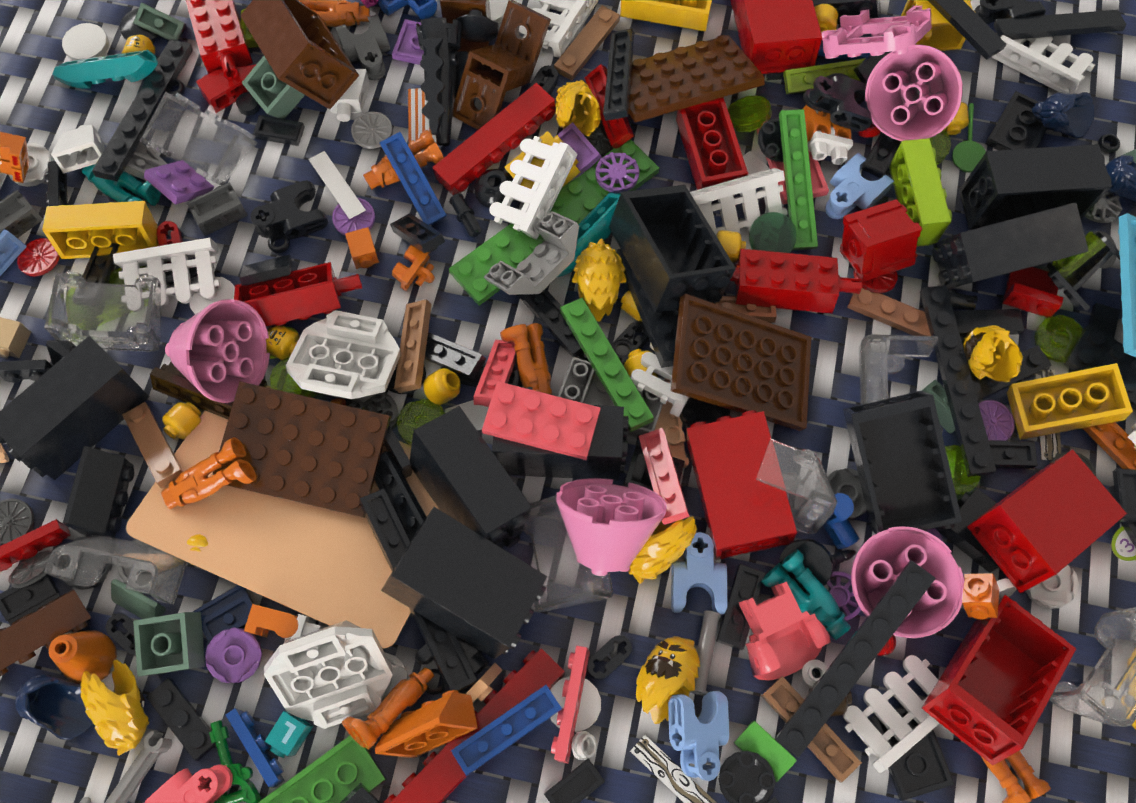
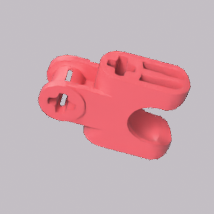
[145,764,233,803]

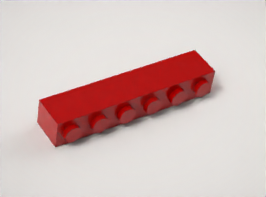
[432,82,556,195]

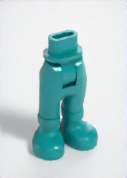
[82,164,161,210]
[761,549,851,640]

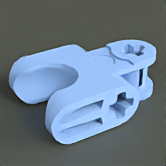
[825,153,894,220]
[671,532,727,614]
[668,691,729,781]

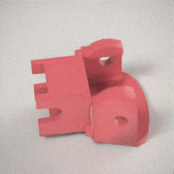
[739,582,831,681]

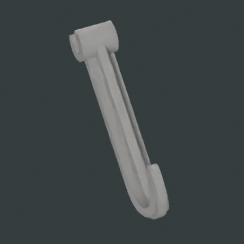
[80,731,172,803]

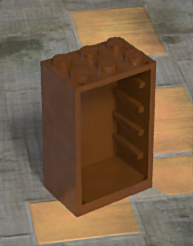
[240,0,360,109]

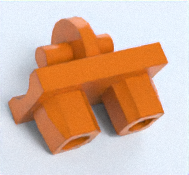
[392,245,435,291]

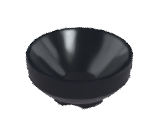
[474,169,514,208]

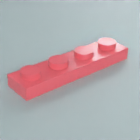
[473,340,517,407]
[639,428,690,525]
[551,646,590,764]

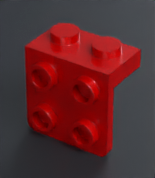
[1002,267,1064,318]

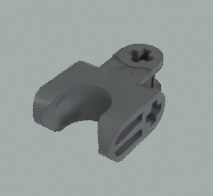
[335,14,391,80]

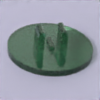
[749,212,797,253]

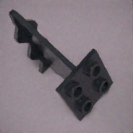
[1046,232,1120,311]

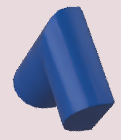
[378,0,437,20]
[811,493,860,550]

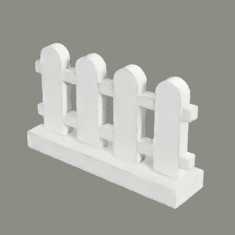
[519,0,599,58]
[992,35,1095,94]
[490,136,578,240]
[690,168,788,235]
[113,238,221,312]
[630,343,689,418]
[843,655,939,773]

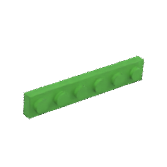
[779,109,818,250]
[560,298,654,432]

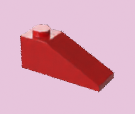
[196,64,257,113]

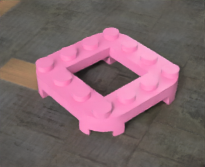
[822,5,932,59]

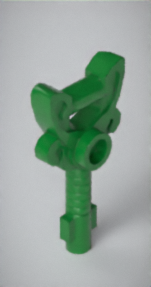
[209,720,261,803]

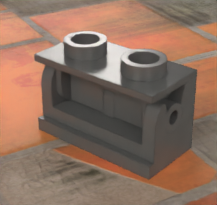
[186,182,248,236]
[0,190,43,238]

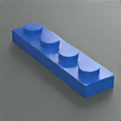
[379,132,447,226]
[451,685,562,776]

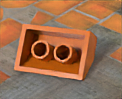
[375,690,478,758]

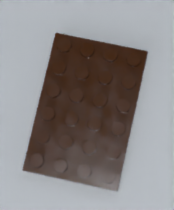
[607,35,765,123]
[670,294,812,431]
[212,381,391,518]

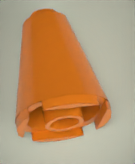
[49,630,117,684]

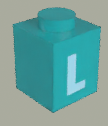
[264,711,313,758]

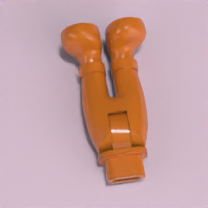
[298,0,370,27]
[363,130,444,190]
[500,323,553,395]
[161,437,256,509]
[342,668,435,750]
[981,750,1051,803]

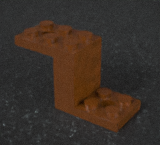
[453,0,551,130]

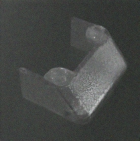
[859,334,943,433]
[756,439,837,534]

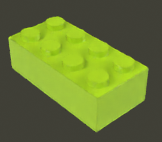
[889,138,952,247]

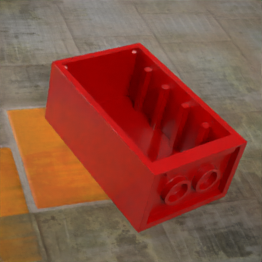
[730,0,822,74]
[687,410,797,560]
[967,449,1127,593]
[921,595,1076,765]

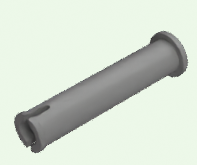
[690,611,721,696]

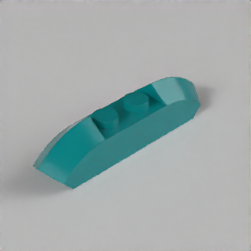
[52,50,158,89]
[556,192,621,278]

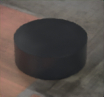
[236,92,261,116]

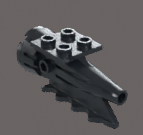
[416,18,468,146]

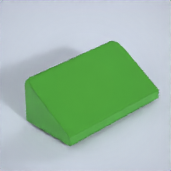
[734,721,797,783]

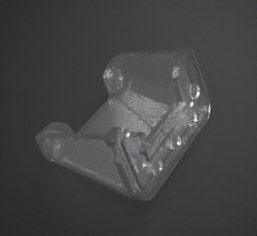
[44,271,161,352]
[523,495,613,612]
[1049,607,1136,727]

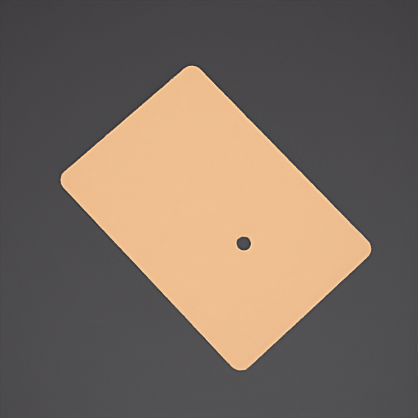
[126,385,440,649]

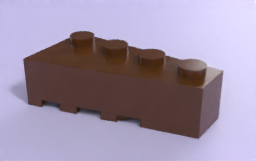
[0,589,91,676]

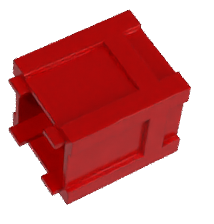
[840,199,922,282]

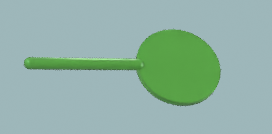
[952,103,986,173]

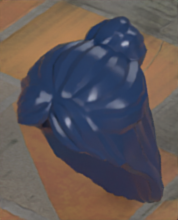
[1032,92,1095,139]
[1106,155,1136,201]
[15,674,94,740]

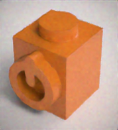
[962,573,999,619]

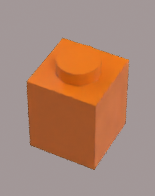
[345,227,379,269]

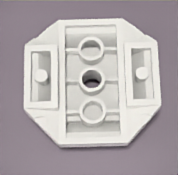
[286,310,400,403]
[264,620,393,729]

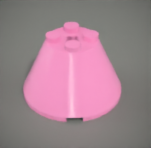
[865,45,963,141]
[165,299,270,403]
[556,478,667,576]
[851,526,964,638]

